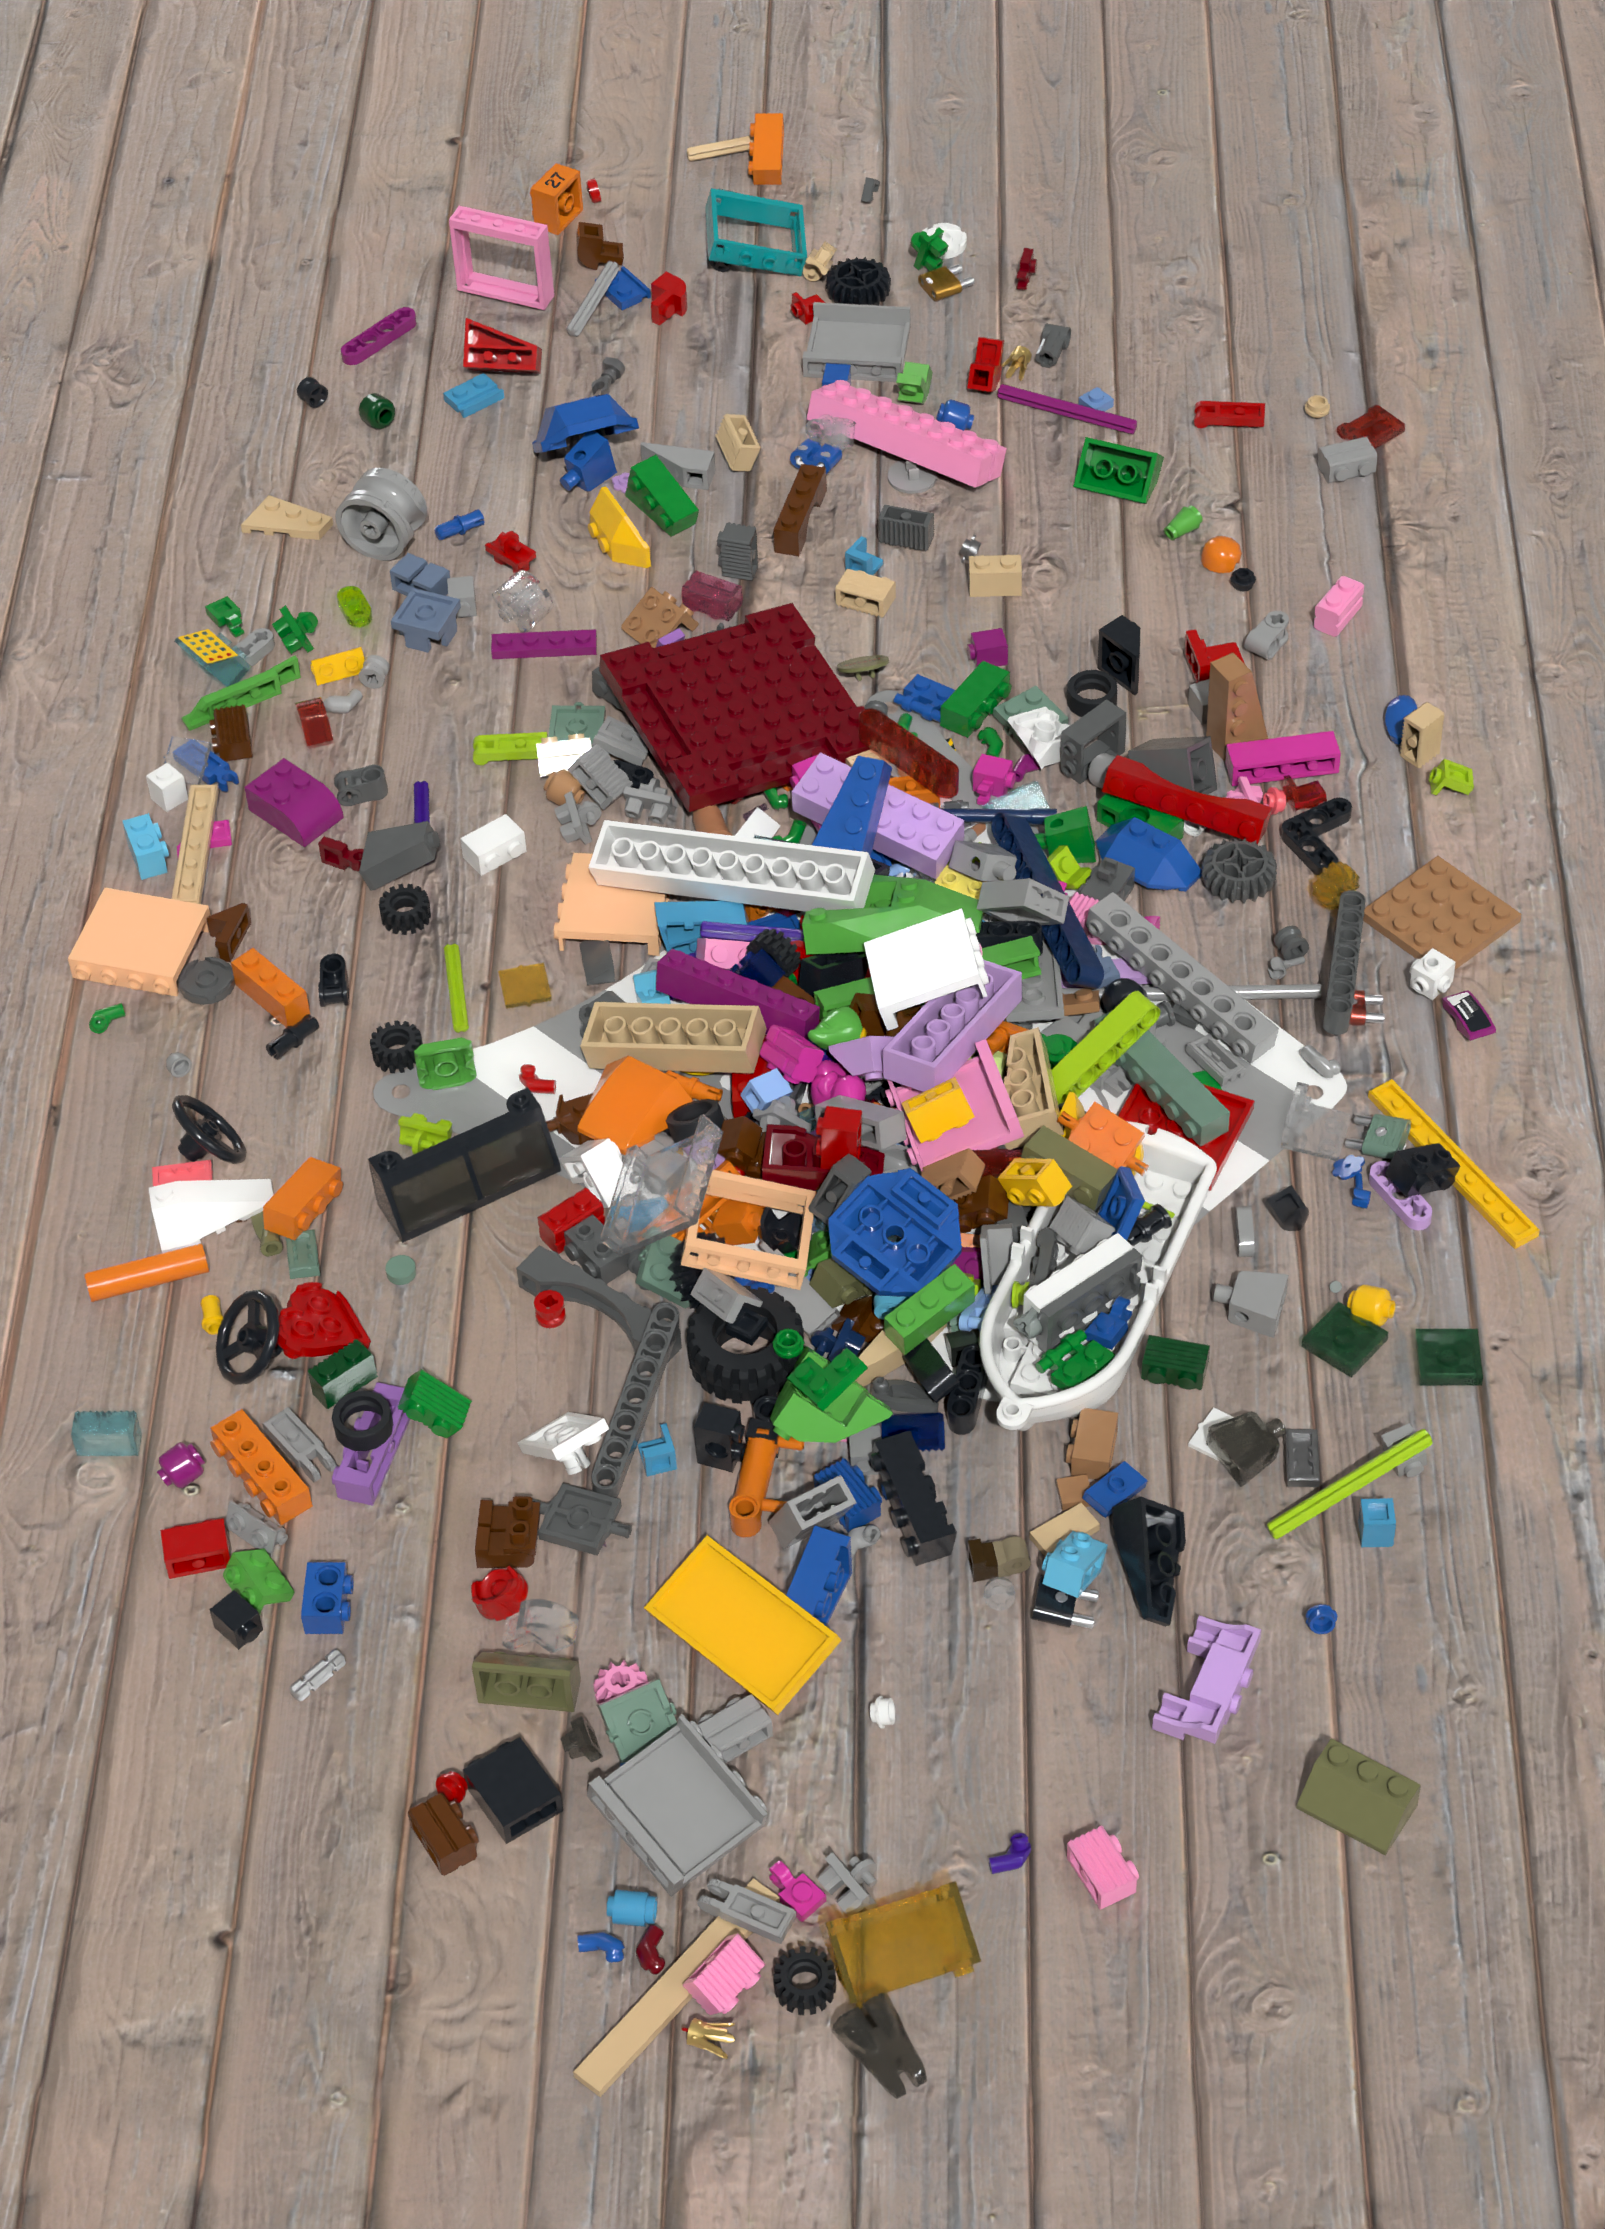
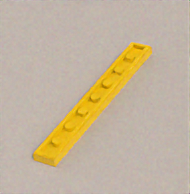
[1368,1079,1540,1249]

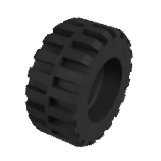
[687,1286,805,1404]

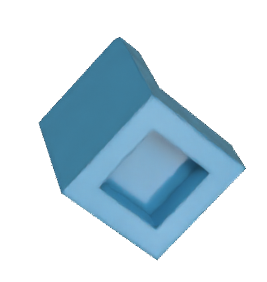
[845,536,883,575]
[638,1423,677,1477]
[1358,1498,1396,1548]

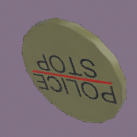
[837,655,889,681]

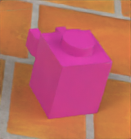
[973,754,1016,806]

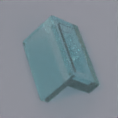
[982,781,1050,810]

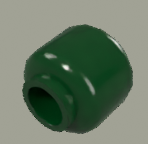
[359,393,396,429]

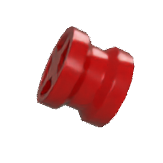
[534,1290,566,1329]

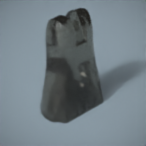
[831,1993,927,2099]

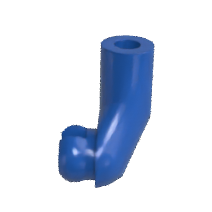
[577,1932,625,1962]

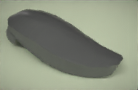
[871,1377,939,1415]

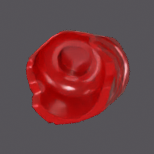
[471,1566,528,1621]

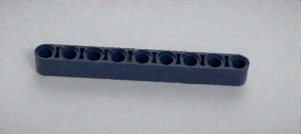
[991,812,1104,989]

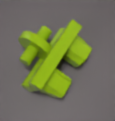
[398,1113,452,1154]

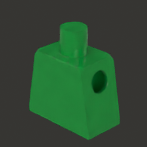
[1035,806,1096,863]

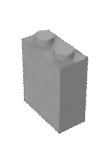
[769,1475,856,1550]

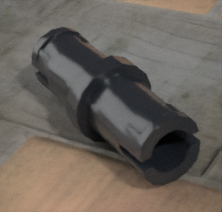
[266,1014,319,1060]

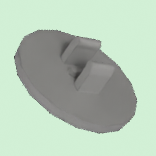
[888,459,937,494]

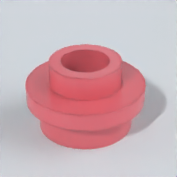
[1263,787,1286,815]

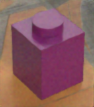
[967,628,1008,667]

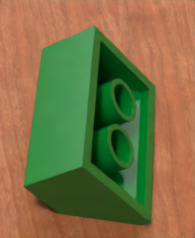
[1073,437,1164,504]

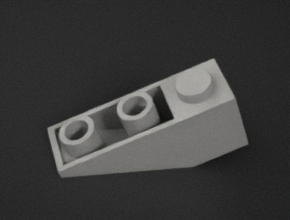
[640,442,716,490]

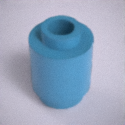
[607,1889,658,1927]

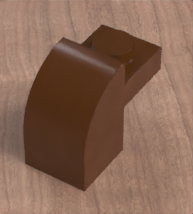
[576,222,624,270]

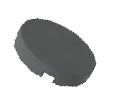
[179,957,235,1005]

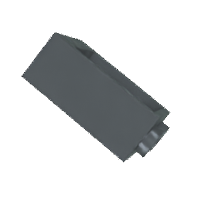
[1061,699,1126,784]

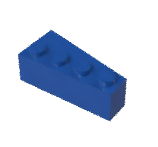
[812,756,892,857]
[786,1526,852,1626]

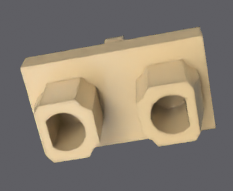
[803,241,837,281]

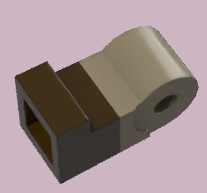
[968,1536,1031,1582]

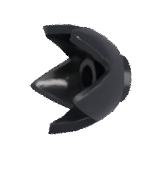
[758,1207,812,1254]

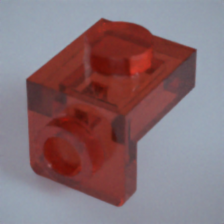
[1282,775,1327,810]

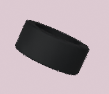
[1067,670,1118,717]
[666,1099,725,1145]
[332,1390,393,1451]

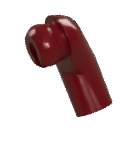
[636,1925,665,1975]

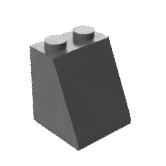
[1128,736,1218,795]

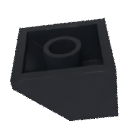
[1098,615,1141,695]

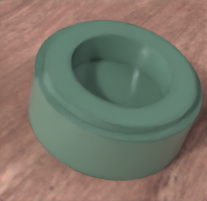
[385,1255,416,1285]

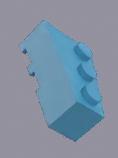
[654,901,750,954]

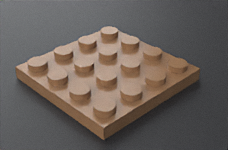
[1363,856,1522,970]

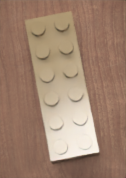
[580,1002,767,1073]

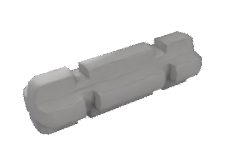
[289,1649,346,1701]

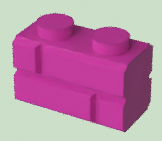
[759,1025,825,1084]

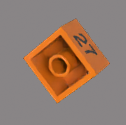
[530,163,583,235]

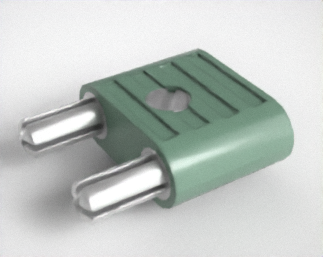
[1345,1114,1411,1160]

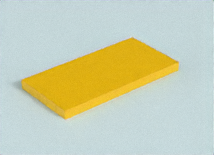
[644,1535,842,1716]

